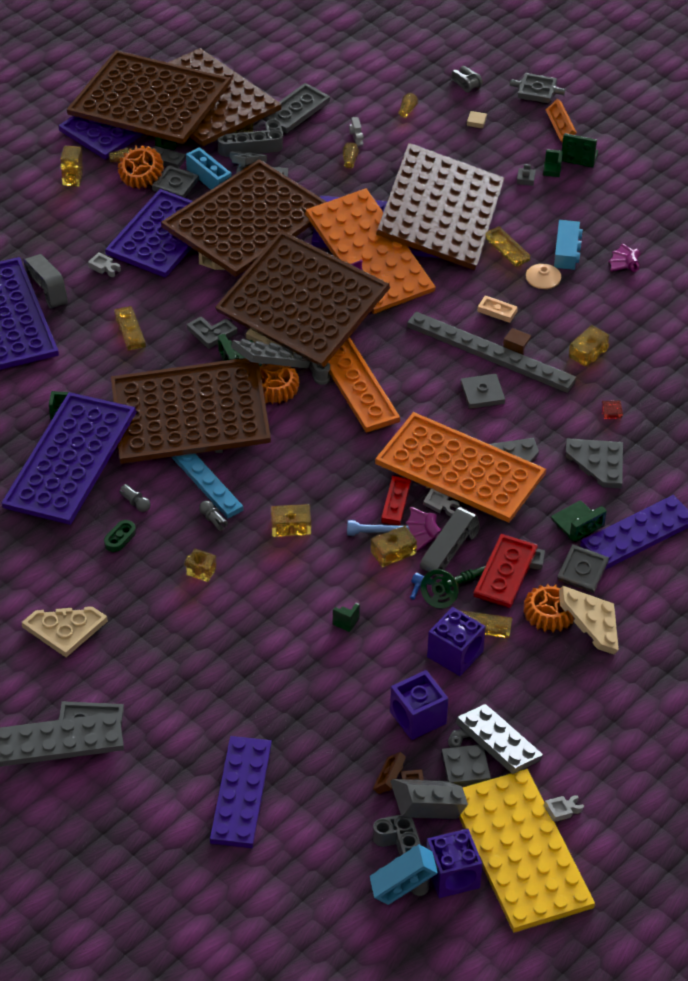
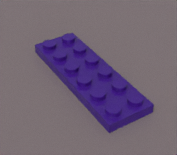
[580,495,688,570]
[210,736,272,848]

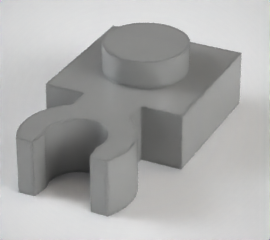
[349,117,364,146]
[88,252,121,277]
[423,488,460,517]
[543,795,584,822]

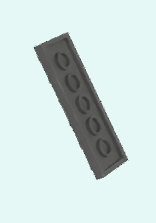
[0,712,124,767]

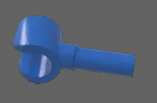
[410,573,424,600]

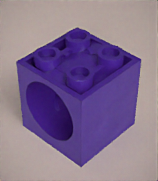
[427,607,486,676]
[390,670,448,740]
[426,829,482,898]

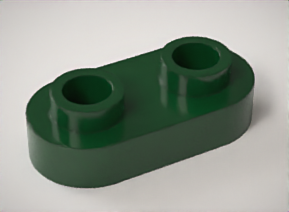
[104,520,136,552]

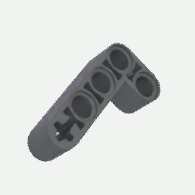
[218,119,283,157]
[23,254,68,309]
[420,507,480,577]
[373,815,430,896]

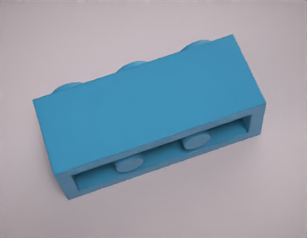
[186,147,231,190]
[554,220,583,270]
[370,844,438,905]

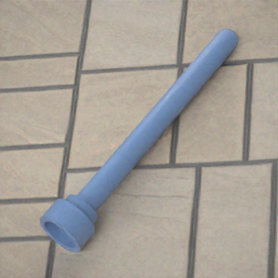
[347,520,410,536]

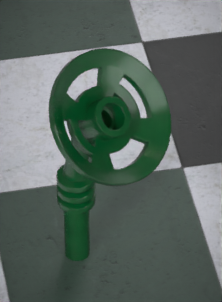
[421,566,486,608]

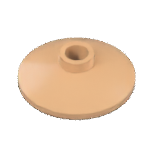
[526,264,561,289]

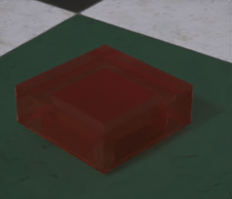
[602,400,623,419]

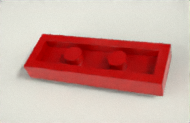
[381,476,411,526]

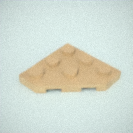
[559,586,619,654]
[22,607,108,657]

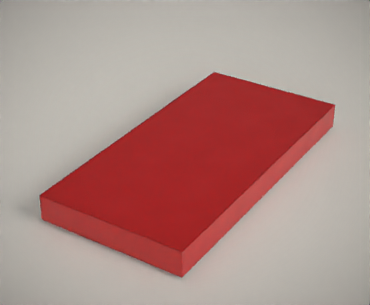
[473,534,538,608]

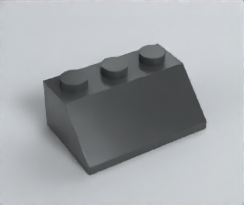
[390,779,468,819]

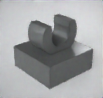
[517,164,536,186]

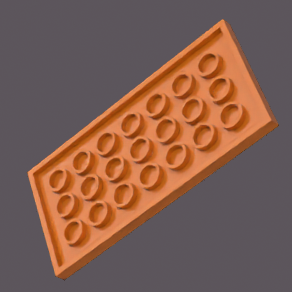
[305,188,436,314]
[375,412,546,523]

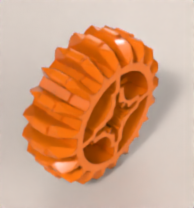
[118,145,164,190]
[259,363,299,405]
[523,584,574,632]

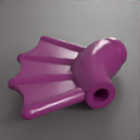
[608,244,641,272]
[406,507,442,551]

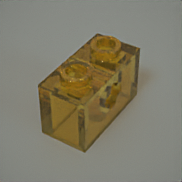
[60,146,83,187]
[569,325,609,367]
[271,504,311,536]
[371,525,417,567]

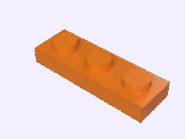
[545,99,577,142]

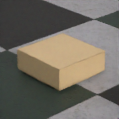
[467,111,487,128]

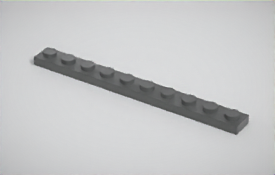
[407,311,576,393]

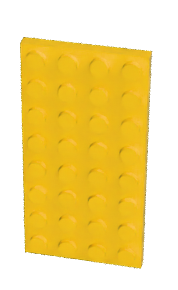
[459,769,595,933]

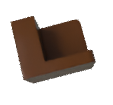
[503,328,531,355]

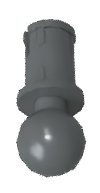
[119,484,151,512]
[199,501,228,531]

